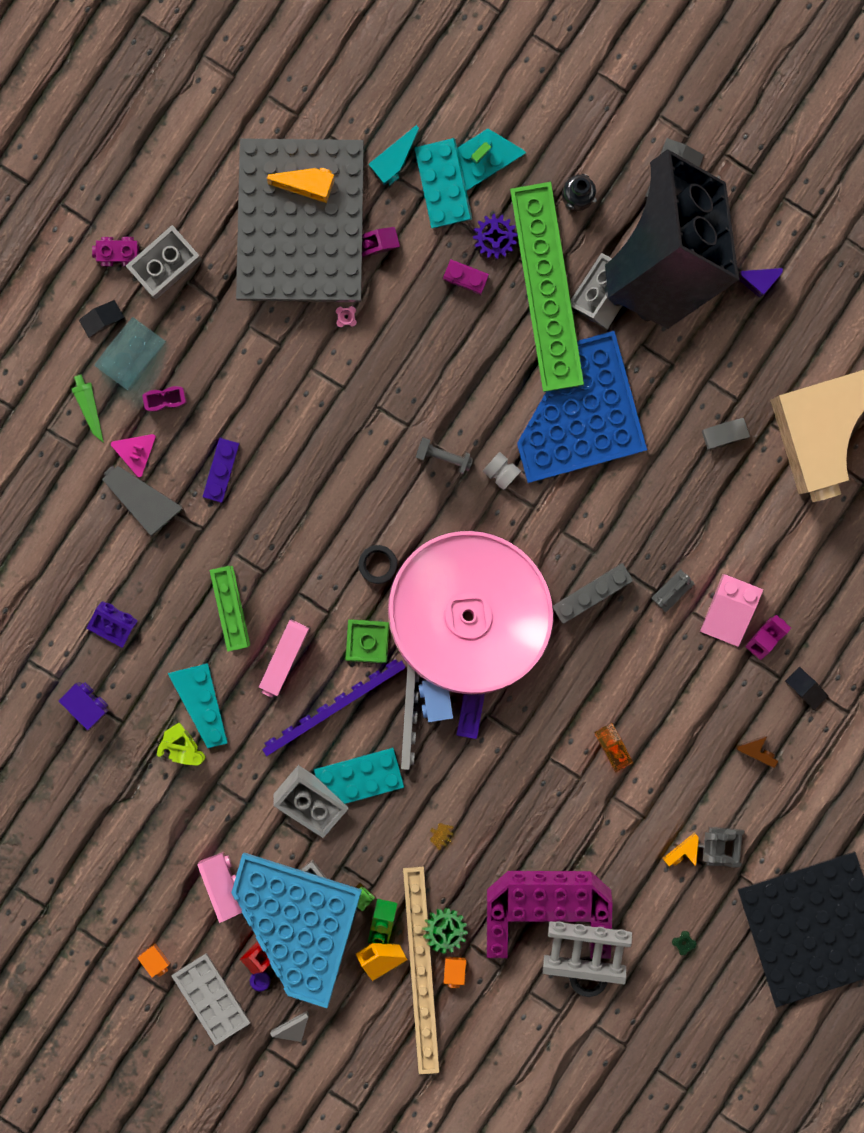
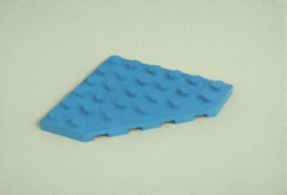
[231,853,362,1008]

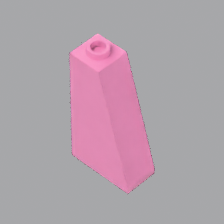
[259,620,310,697]

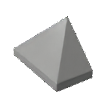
[270,1011,309,1042]

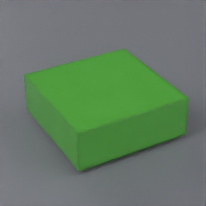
[471,142,491,164]

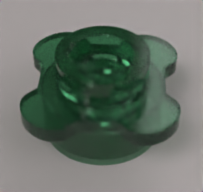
[672,931,697,955]

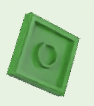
[346,619,389,663]

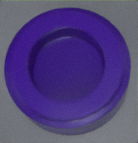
[250,971,271,991]

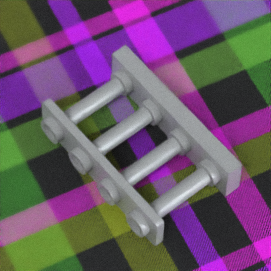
[542,921,632,984]

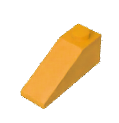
[267,168,335,203]

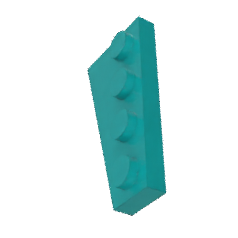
[168,663,228,748]

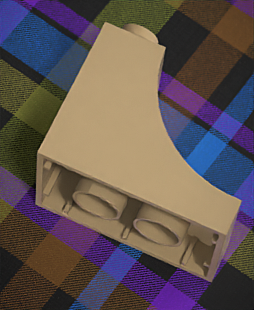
[770,370,864,502]

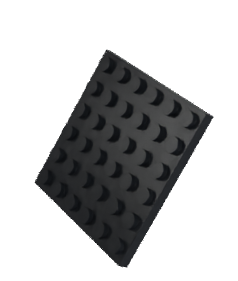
[737,851,864,1007]

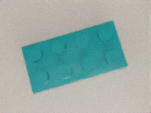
[415,138,472,229]
[314,748,404,804]

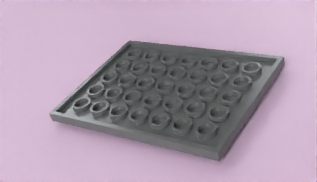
[236,138,364,302]

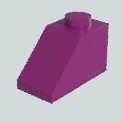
[362,227,400,258]

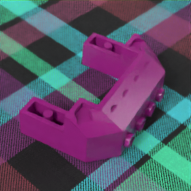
[486,871,613,959]

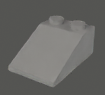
[273,765,348,838]

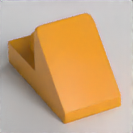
[663,833,699,866]

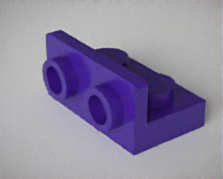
[86,601,137,648]

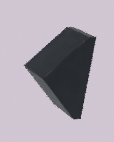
[79,300,125,338]
[785,667,828,710]

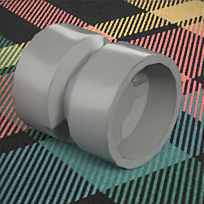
[482,452,521,490]

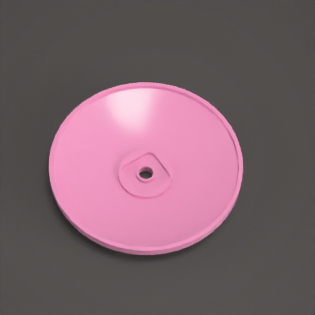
[388,531,553,694]

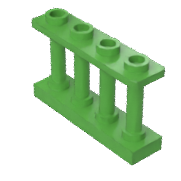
[209,566,250,652]

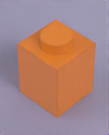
[138,943,170,978]
[444,956,466,988]

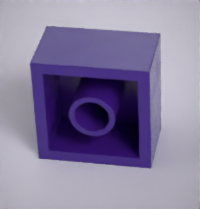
[59,682,109,730]

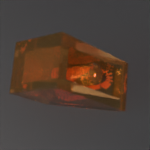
[594,723,633,773]

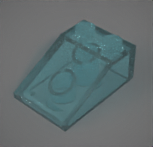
[94,317,166,391]

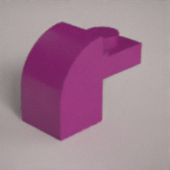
[745,615,791,660]

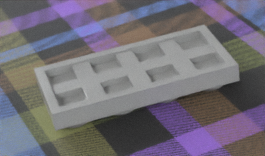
[171,953,251,1045]

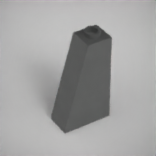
[102,466,183,536]

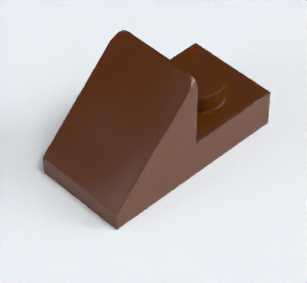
[736,736,778,768]

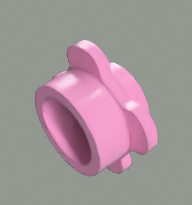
[336,306,357,327]

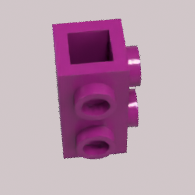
[92,237,139,267]

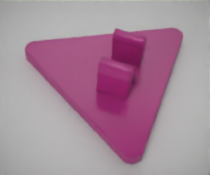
[111,434,156,477]

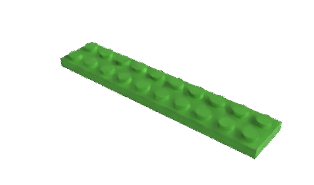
[510,182,584,392]

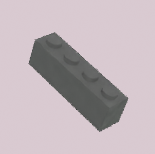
[552,563,633,624]

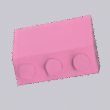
[197,852,242,923]

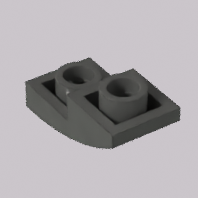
[702,418,750,450]

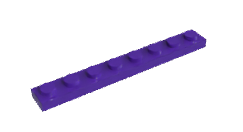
[262,659,406,756]

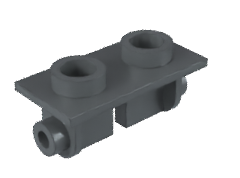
[651,569,695,613]

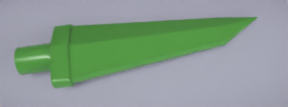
[71,374,104,443]

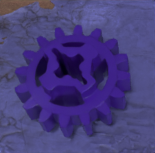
[473,214,518,259]

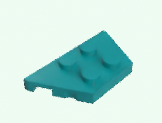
[457,129,526,191]

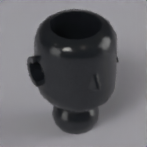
[562,174,597,211]

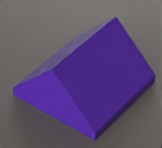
[738,268,783,298]

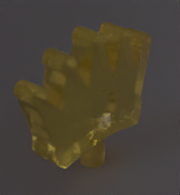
[430,823,454,850]

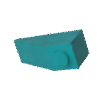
[368,125,419,186]

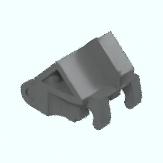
[698,826,745,867]

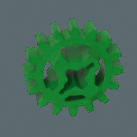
[422,908,468,953]

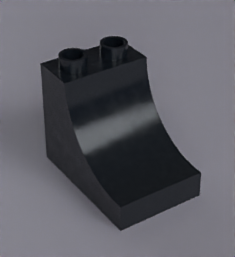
[604,149,739,329]

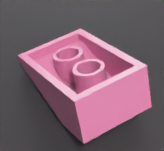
[700,574,763,647]

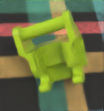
[157,723,205,766]

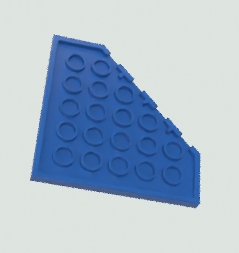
[517,331,647,483]

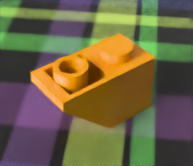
[356,943,407,981]

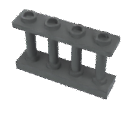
[416,436,473,474]

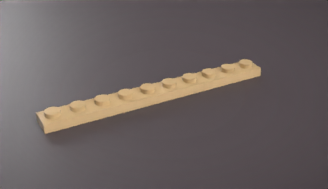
[403,866,439,1074]

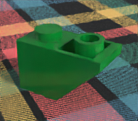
[368,898,397,944]

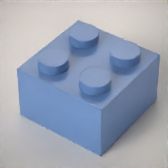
[419,679,453,722]

